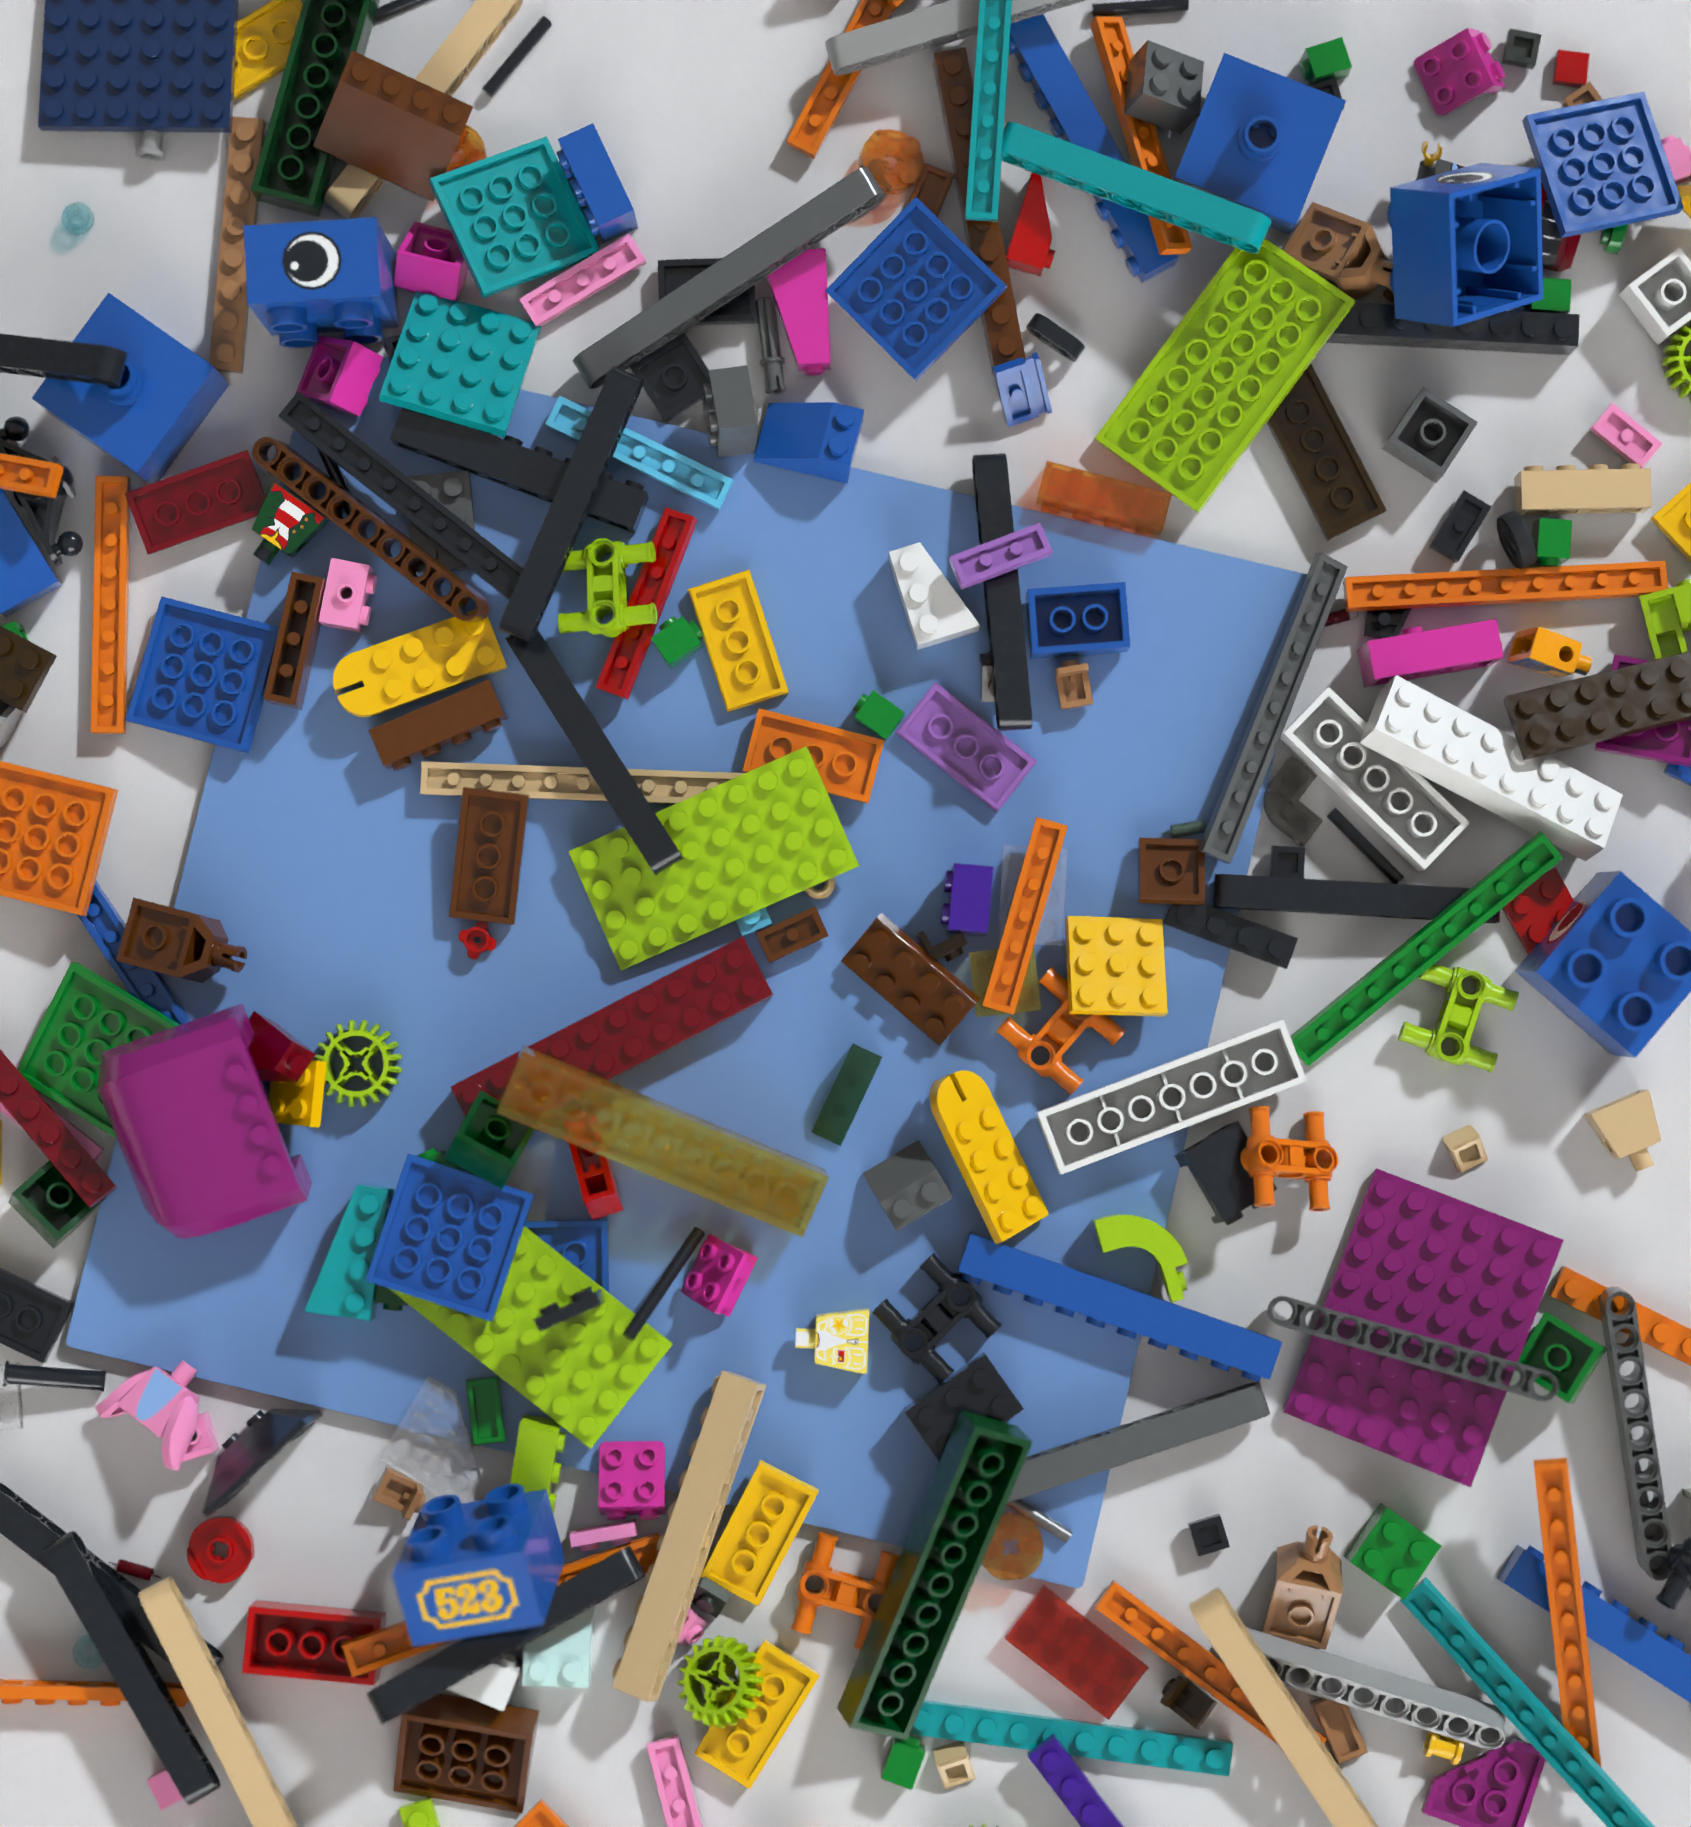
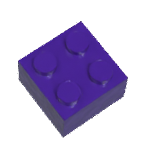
[941,863,994,936]

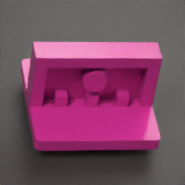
[681,1234,758,1316]

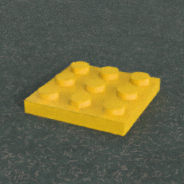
[1065,916,1168,1017]

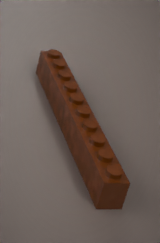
[933,47,1026,375]

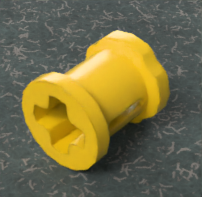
[1423,1731,1464,1765]

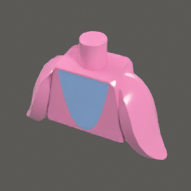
[95,1360,199,1471]

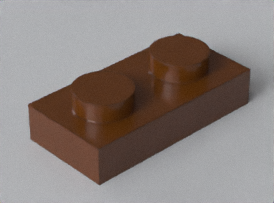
[756,906,829,963]

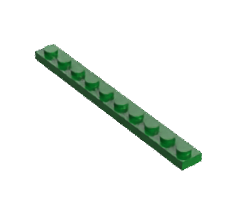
[1290,831,1563,1066]

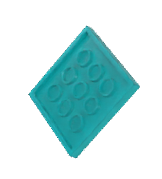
[429,136,600,299]
[379,292,541,438]

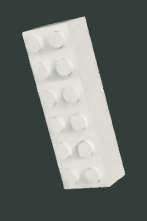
[1280,687,1470,872]

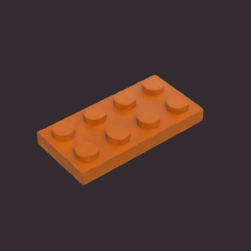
[742,708,884,804]

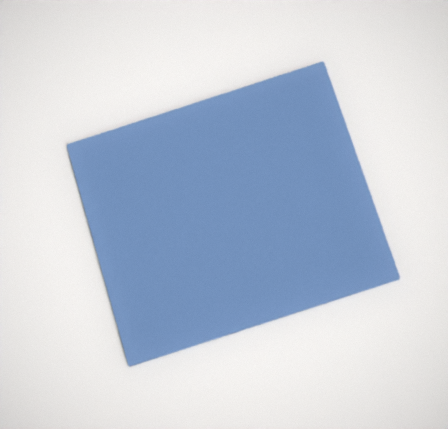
[66,357,1307,1588]

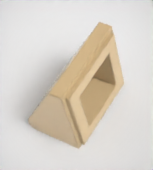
[1442,1125,1488,1174]
[933,1741,976,1789]

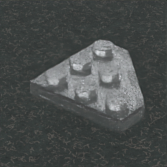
[378,1376,481,1504]

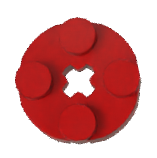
[187,1516,255,1584]

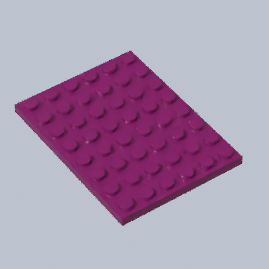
[1283,1168,1564,1488]

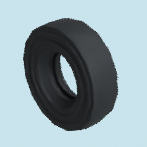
[1496,511,1537,569]

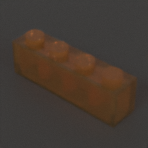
[1035,461,1172,539]

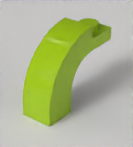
[1092,1214,1188,1302]

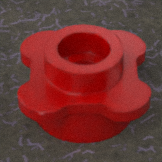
[458,921,497,959]

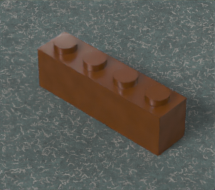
[263,572,326,710]
[369,679,507,771]

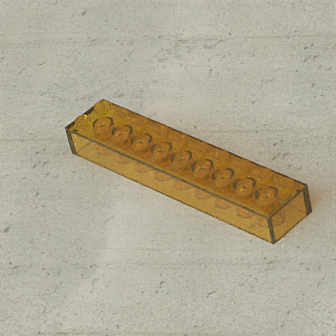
[496,1045,829,1237]

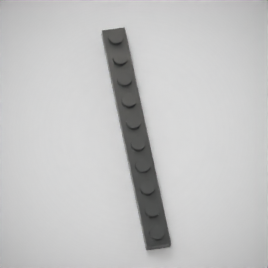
[1198,553,1348,863]

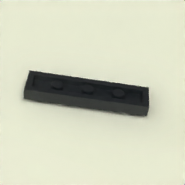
[1164,904,1298,969]

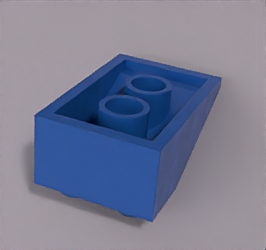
[754,402,864,484]

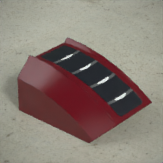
[1541,182,1581,272]

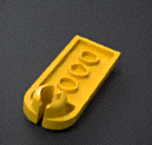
[333,609,507,717]
[929,1070,1050,1244]

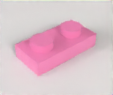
[1590,403,1663,468]
[569,1518,638,1551]

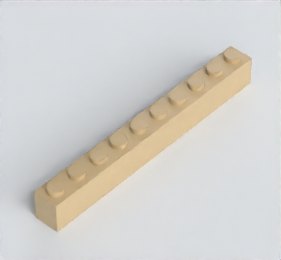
[612,1371,767,1702]

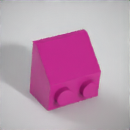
[394,221,468,301]
[295,335,383,417]

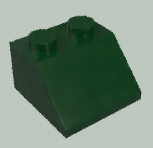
[444,1090,539,1189]
[8,1161,107,1249]

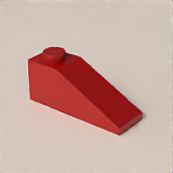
[1006,172,1055,277]
[563,1110,624,1220]

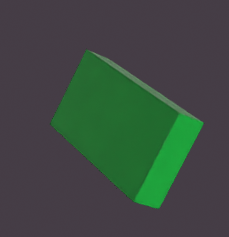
[466,1376,506,1446]

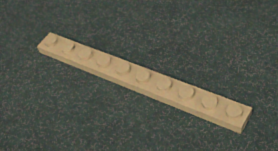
[420,761,745,804]

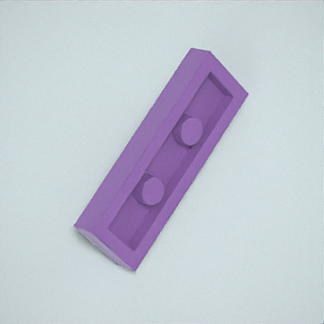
[949,522,1053,590]

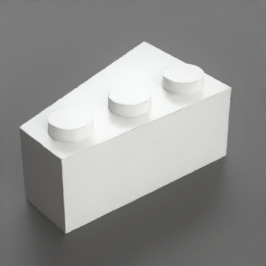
[888,542,980,650]

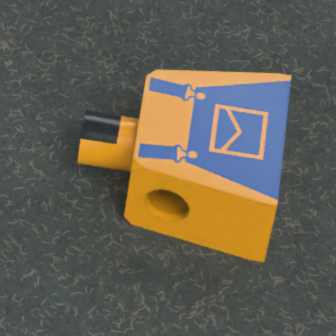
[1507,626,1592,678]

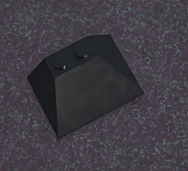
[202,1409,323,1517]

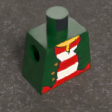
[252,482,328,565]

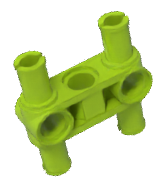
[558,538,658,638]
[1398,964,1519,1072]

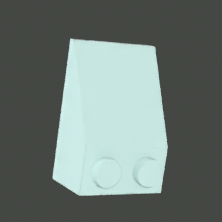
[522,1606,594,1688]

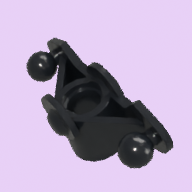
[0,416,83,566]

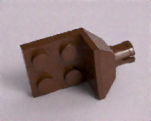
[116,897,247,983]

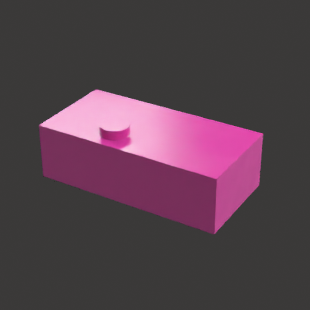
[1357,619,1504,688]

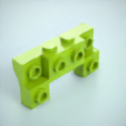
[1639,579,1691,660]

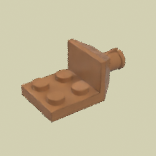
[1283,202,1393,301]
[1261,1525,1343,1650]

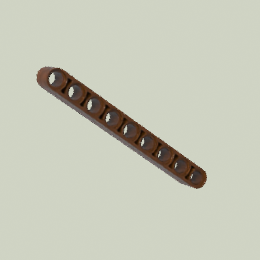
[252,437,490,623]

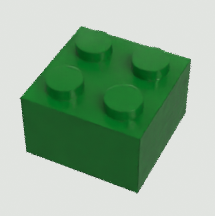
[1515,1311,1607,1404]
[1344,1503,1441,1600]

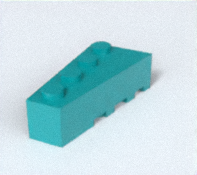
[304,1184,394,1321]

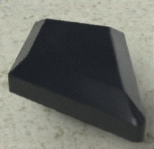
[1363,608,1412,639]

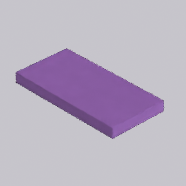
[895,682,1037,813]

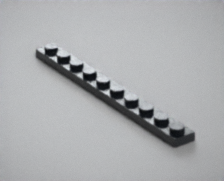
[278,391,523,600]

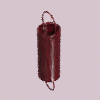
[1324,609,1358,627]
[109,1559,161,1581]

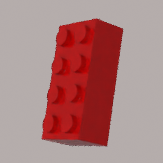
[242,1600,386,1686]

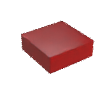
[1552,50,1590,88]

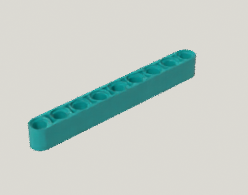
[1002,122,1272,253]

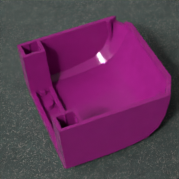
[97,1003,312,1239]

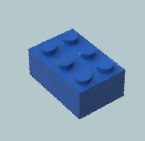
[556,123,638,244]
[1025,582,1130,659]

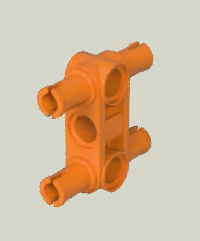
[996,967,1126,1095]
[1240,1106,1338,1212]
[791,1532,900,1650]

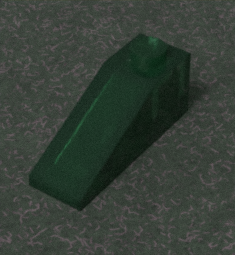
[812,1043,882,1146]

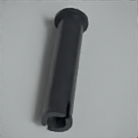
[3,1361,106,1392]

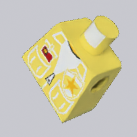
[795,1308,869,1374]

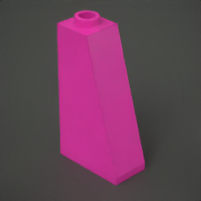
[766,248,831,376]

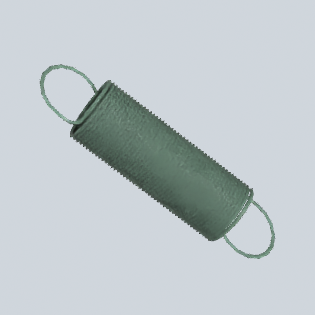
[1161,820,1207,838]

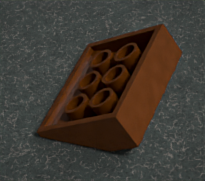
[313,50,473,202]
[393,1693,539,1813]

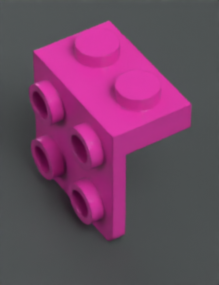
[1414,28,1506,116]
[598,1441,667,1520]

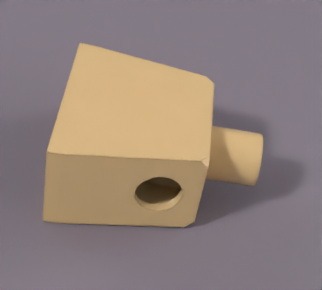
[1584,1089,1661,1172]

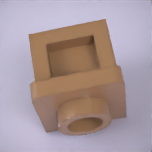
[1054,659,1094,711]
[372,1466,426,1521]

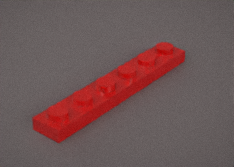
[595,507,698,700]

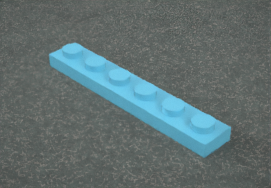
[545,395,734,511]

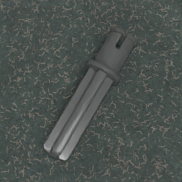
[756,297,786,394]

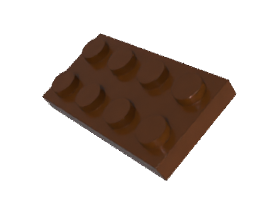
[449,787,529,925]
[841,913,981,1046]

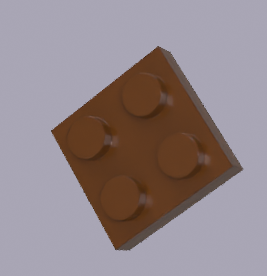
[1138,838,1205,905]

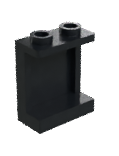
[1175,1121,1277,1225]

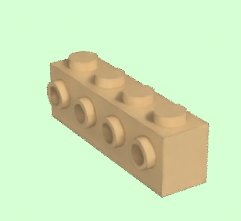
[1514,463,1652,515]

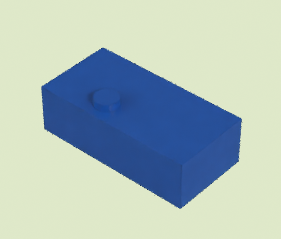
[0,489,62,618]

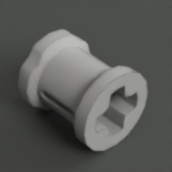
[135,130,167,160]

